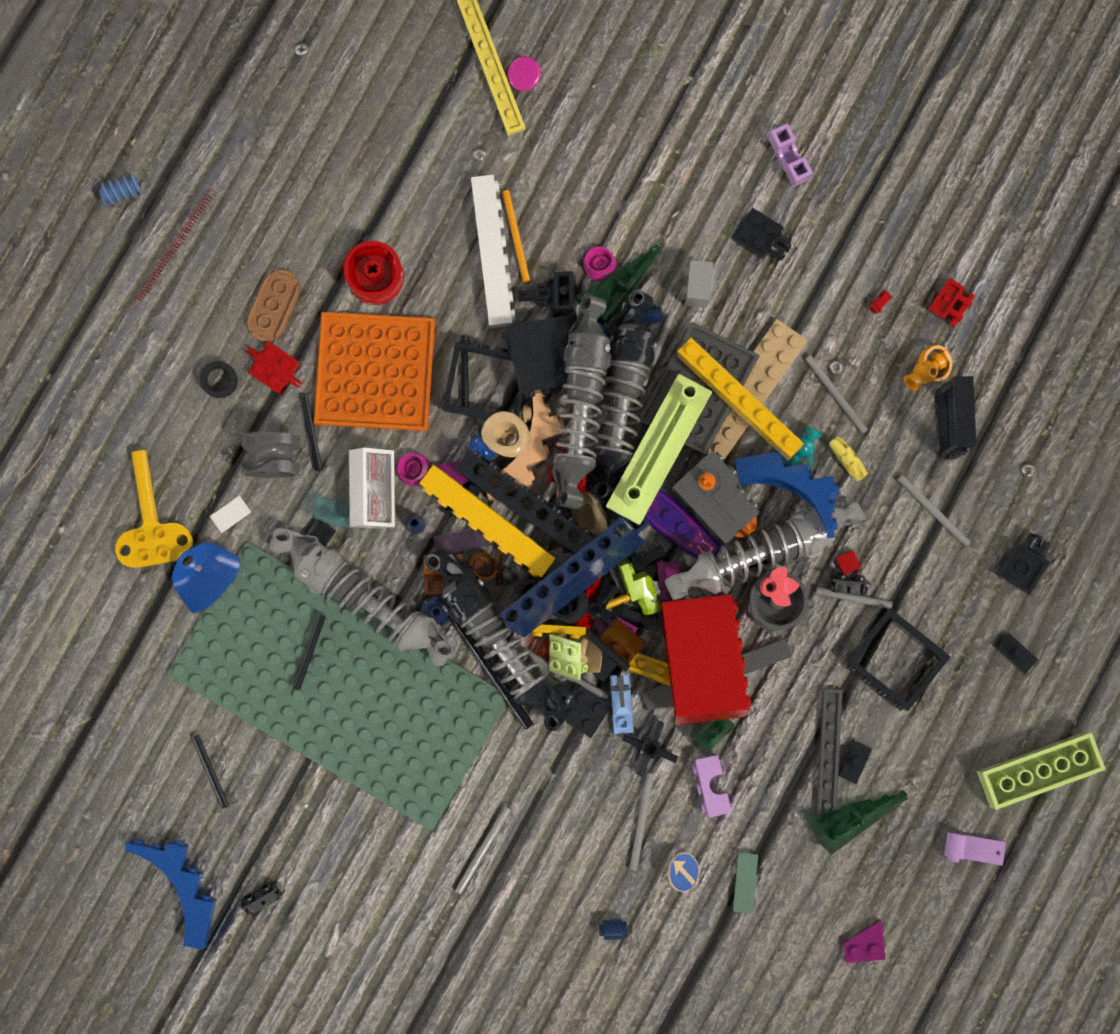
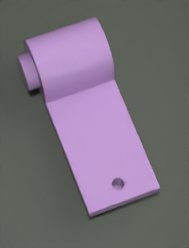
[944,832,1006,866]

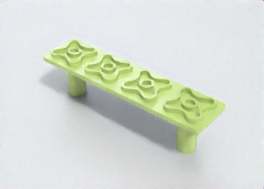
[606,374,712,525]

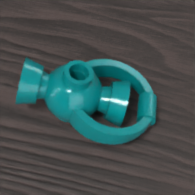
[787,424,823,471]

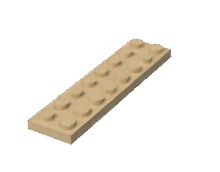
[707,319,808,459]

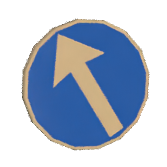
[667,852,699,892]

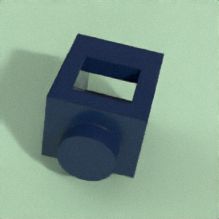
[421,596,450,627]

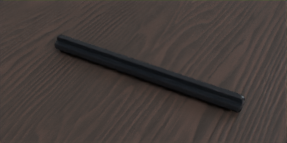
[451,619,533,730]

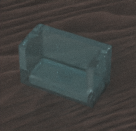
[312,496,352,530]

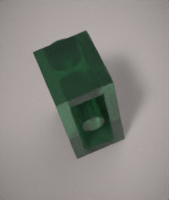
[692,719,734,757]

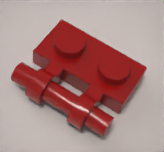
[928,278,975,327]

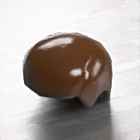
[469,552,498,581]

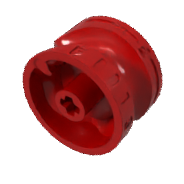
[344,241,404,305]

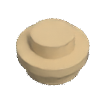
[520,404,533,423]

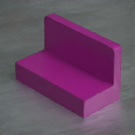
[656,561,682,601]

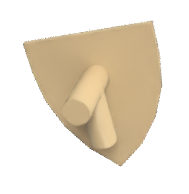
[579,632,602,673]

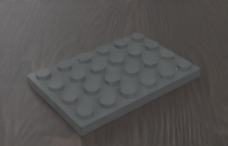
[639,322,760,456]

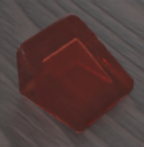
[536,637,550,661]

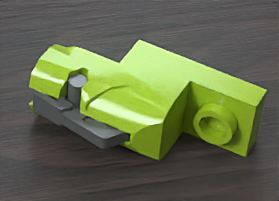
[618,560,662,615]

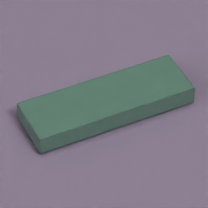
[733,852,758,914]

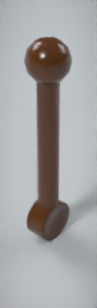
[496,545,503,585]

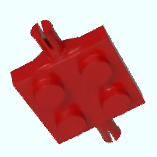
[245,341,303,394]

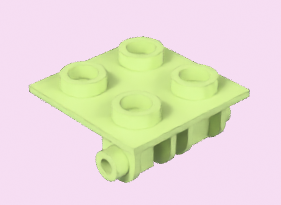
[549,634,588,680]

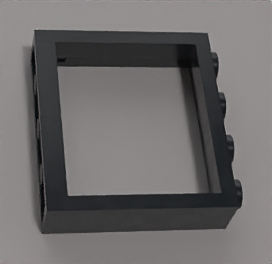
[442,340,523,420]
[936,376,977,460]
[844,608,951,711]

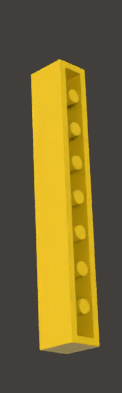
[677,338,804,461]
[420,465,557,578]

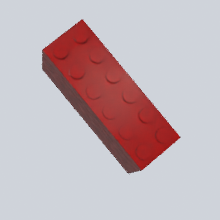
[661,594,751,725]

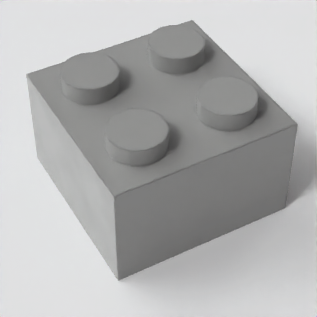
[681,260,713,308]

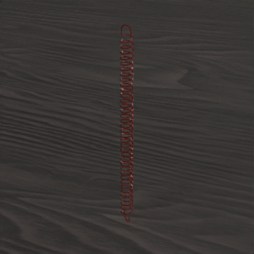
[133,189,215,307]

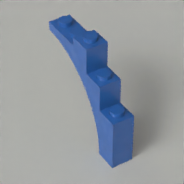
[735,452,840,539]
[125,839,217,950]

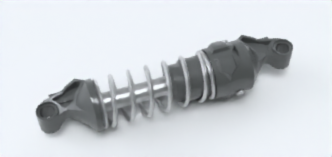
[552,295,611,509]

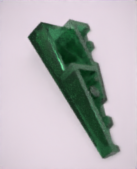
[575,245,662,326]
[807,790,907,855]

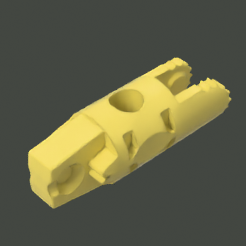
[829,436,868,481]

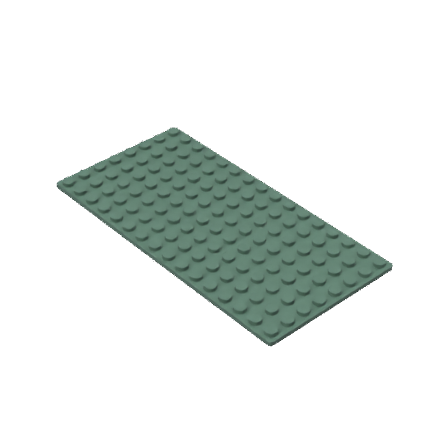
[168,543,507,830]

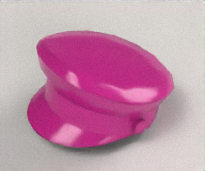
[508,56,541,91]
[583,247,617,281]
[397,453,431,486]

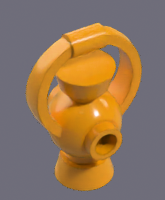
[904,345,952,392]

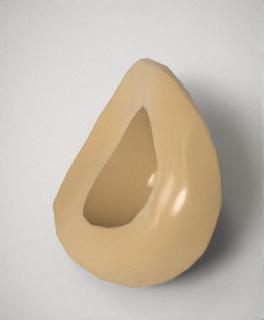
[481,411,530,457]
[571,491,608,538]

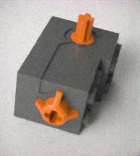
[670,451,760,546]

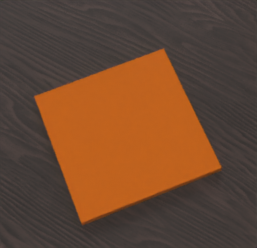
[314,312,435,432]

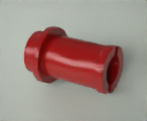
[868,290,892,314]

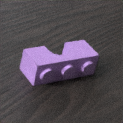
[768,123,813,187]
[692,754,732,818]

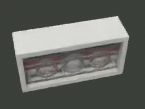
[349,448,395,529]

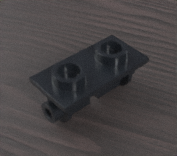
[829,573,871,595]
[241,880,282,915]

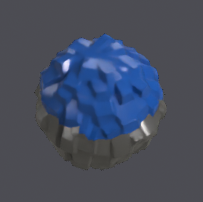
[469,433,498,462]

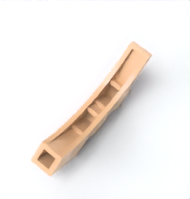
[487,393,565,501]

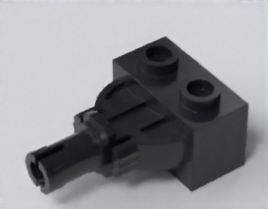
[518,271,577,315]

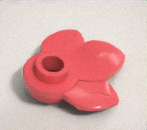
[760,567,799,606]

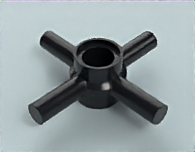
[622,720,679,777]

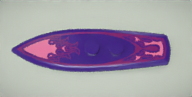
[616,473,721,559]

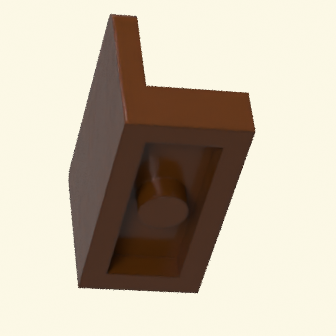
[599,619,646,664]

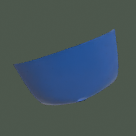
[172,543,240,614]

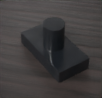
[995,633,1038,674]
[838,741,872,784]

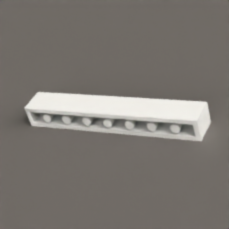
[471,175,516,329]

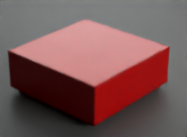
[835,550,861,574]

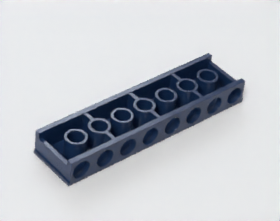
[500,518,645,637]

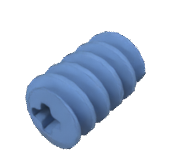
[99,172,142,207]

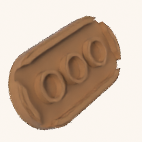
[247,269,301,342]

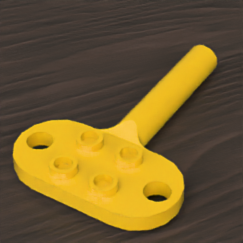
[115,450,193,568]

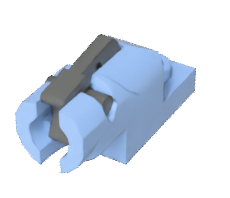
[610,674,634,734]

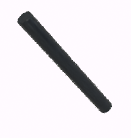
[461,335,469,408]
[301,396,323,471]
[293,615,326,690]
[192,735,229,809]

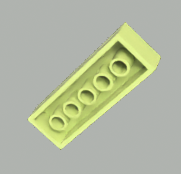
[977,732,1106,810]

